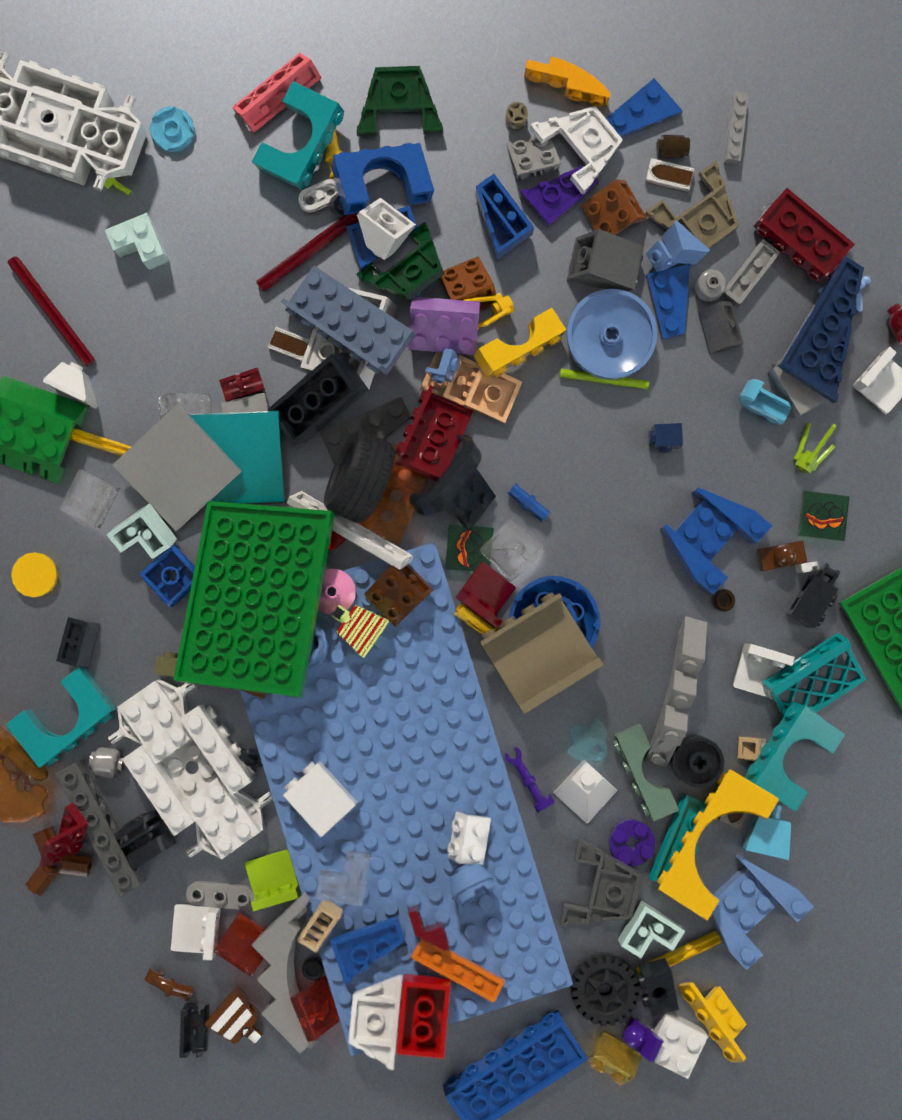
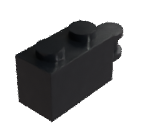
[786,563,840,628]

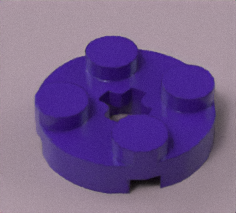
[609,819,655,866]

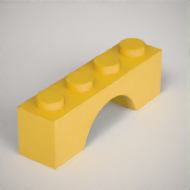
[474,308,566,378]

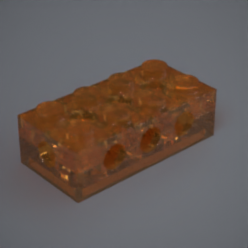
[359,444,429,546]

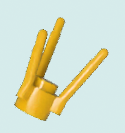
[463,293,514,329]

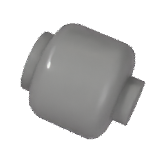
[695,269,727,302]
[89,747,125,779]

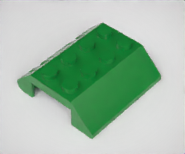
[0,376,89,484]

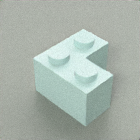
[105,213,169,270]
[106,503,177,559]
[618,900,685,958]

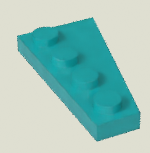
[648,793,706,882]

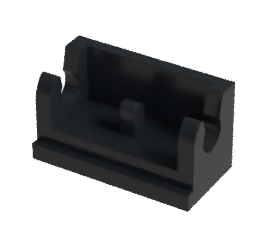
[56,617,100,667]
[179,1003,209,1058]

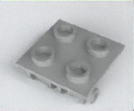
[507,136,561,180]

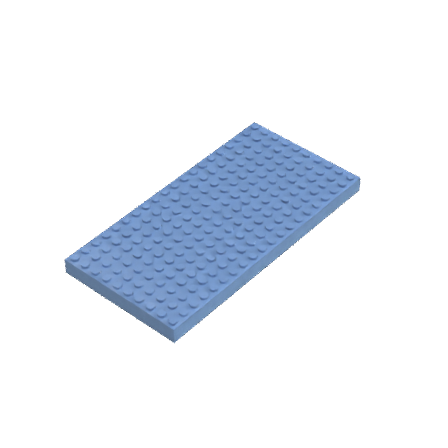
[240,542,573,1056]

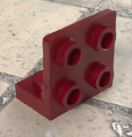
[455,562,516,628]
[40,803,89,868]

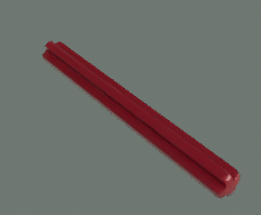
[256,213,359,291]
[7,256,95,367]

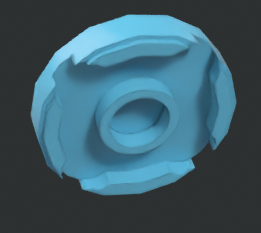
[149,106,195,152]

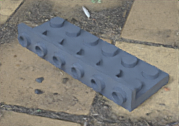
[281,266,416,375]

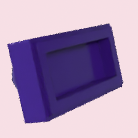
[622,1017,664,1062]

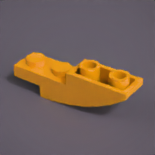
[524,56,611,107]

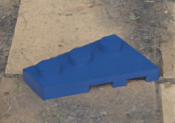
[605,78,683,138]
[346,205,417,270]
[646,264,690,340]
[330,916,405,985]

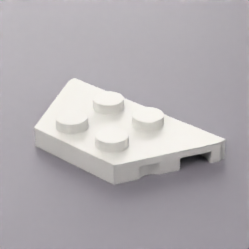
[348,975,403,1070]

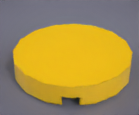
[11,552,59,598]

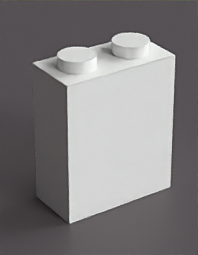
[283,761,357,837]

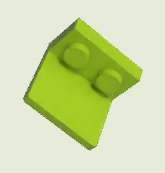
[245,849,301,912]

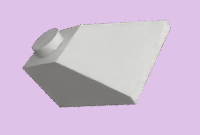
[357,198,416,260]
[43,362,98,409]
[554,759,618,824]

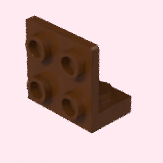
[364,564,434,627]

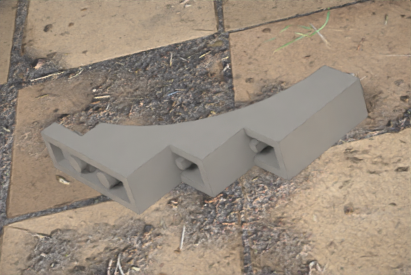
[252,892,322,1053]

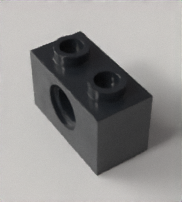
[637,958,679,1017]

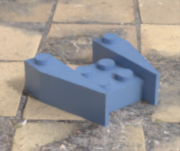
[711,854,814,970]

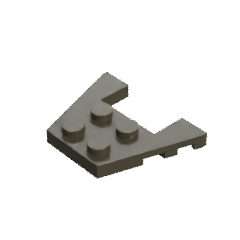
[645,160,739,248]

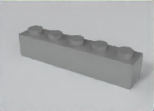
[724,91,749,166]

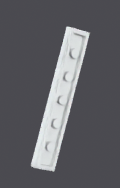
[287,491,413,570]

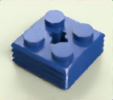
[139,545,195,607]

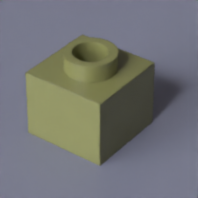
[154,652,178,677]

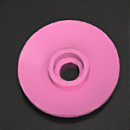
[318,569,356,615]

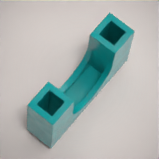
[252,81,344,190]
[6,667,117,768]
[745,702,845,812]

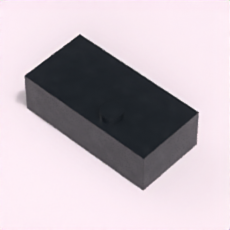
[267,353,369,446]

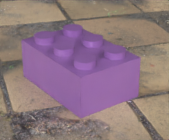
[408,297,480,355]

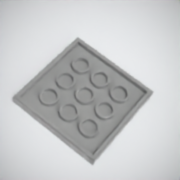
[113,404,242,531]

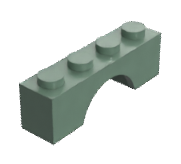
[613,724,679,821]

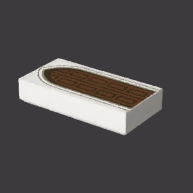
[645,158,694,192]
[268,327,309,362]

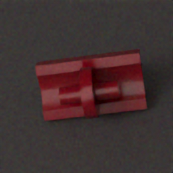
[219,367,265,401]

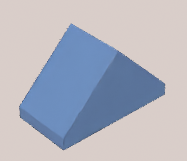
[662,220,710,265]

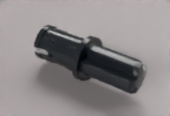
[239,748,263,768]

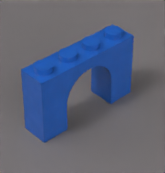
[331,143,434,215]

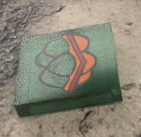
[798,491,850,541]
[445,524,494,572]

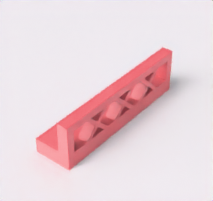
[232,52,322,133]

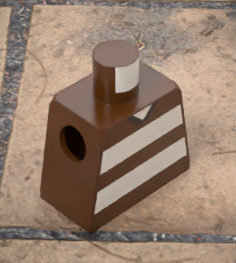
[204,985,263,1044]

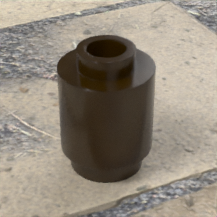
[656,135,690,158]

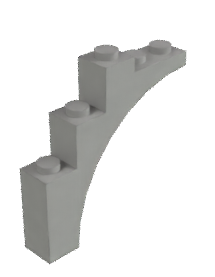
[644,616,707,767]

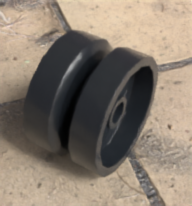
[669,734,725,788]

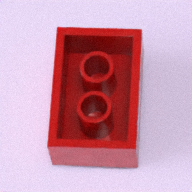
[396,974,451,1059]

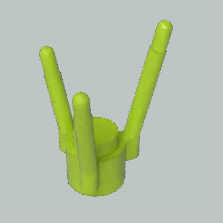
[793,423,836,474]

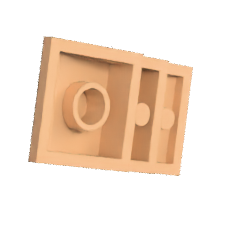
[420,352,522,423]

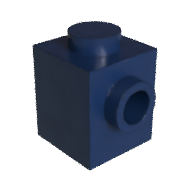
[648,423,683,453]

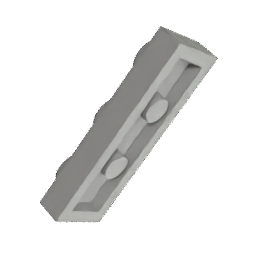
[722,239,781,306]

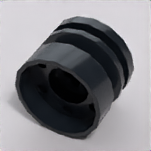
[114,810,177,869]

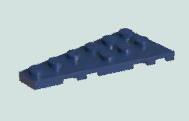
[777,255,864,404]

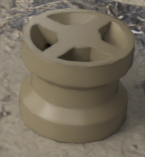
[505,102,528,130]

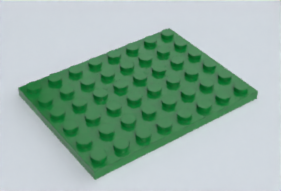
[173,501,335,698]

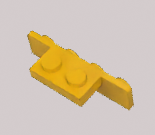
[678,982,747,1062]

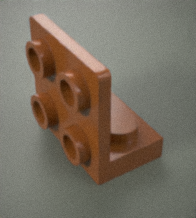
[581,179,647,235]
[440,257,496,311]

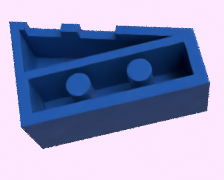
[475,173,534,261]

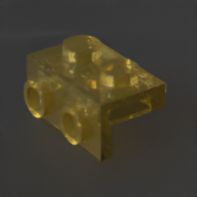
[587,1031,643,1085]

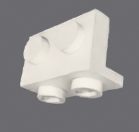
[448,812,491,865]

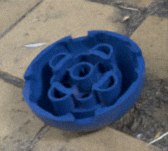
[509,576,600,648]

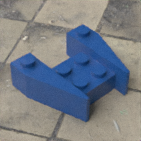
[660,487,772,595]

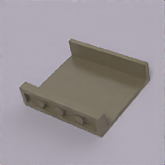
[480,592,604,714]

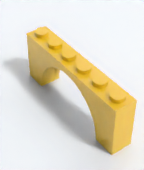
[657,769,779,921]

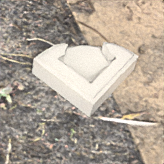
[795,561,819,574]

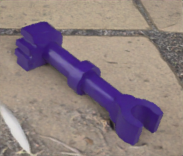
[505,747,555,813]

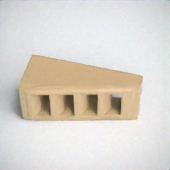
[296,898,343,953]

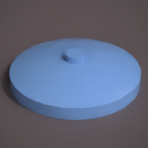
[566,289,657,380]

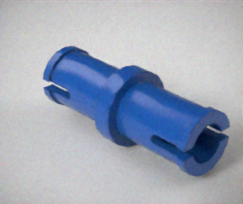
[507,483,551,523]

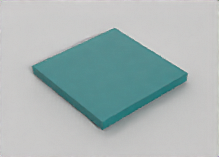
[189,411,285,505]

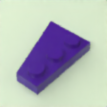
[520,165,600,227]

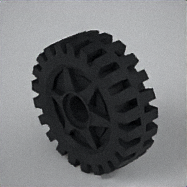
[570,952,640,1026]

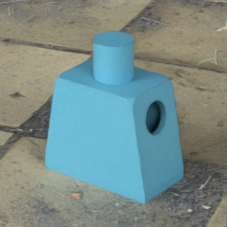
[741,804,791,860]

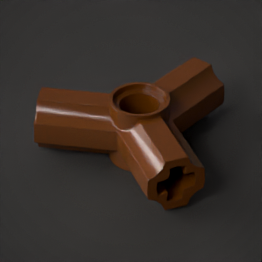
[25,826,92,896]

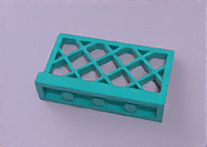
[762,633,867,717]

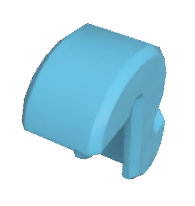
[739,379,792,425]

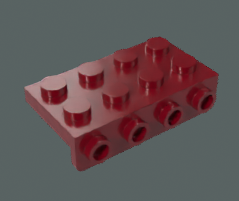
[753,187,855,283]
[395,385,473,482]

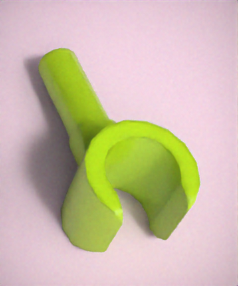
[104,178,131,196]

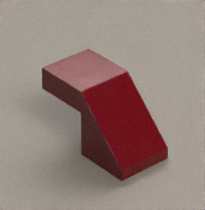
[408,905,450,951]

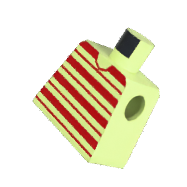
[331,605,390,658]

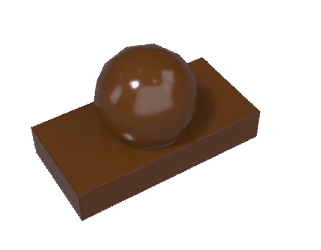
[757,541,808,571]

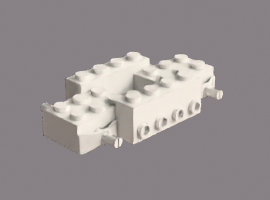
[0,51,146,191]
[108,678,273,859]

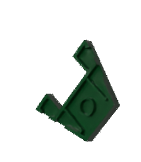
[356,66,443,136]
[356,222,445,301]

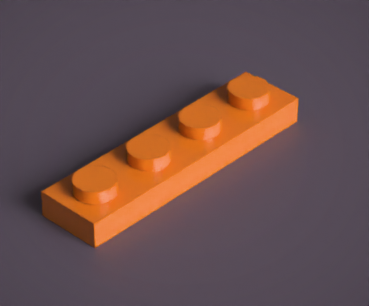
[411,938,505,1003]

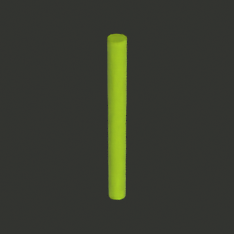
[559,369,649,389]

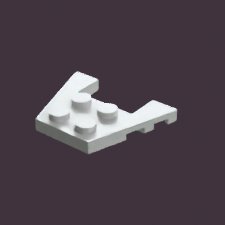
[530,106,623,195]

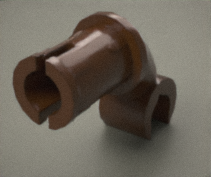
[144,966,193,1001]

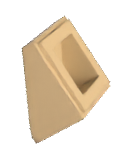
[737,736,766,761]

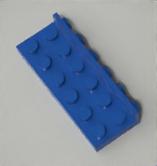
[443,1010,588,1120]

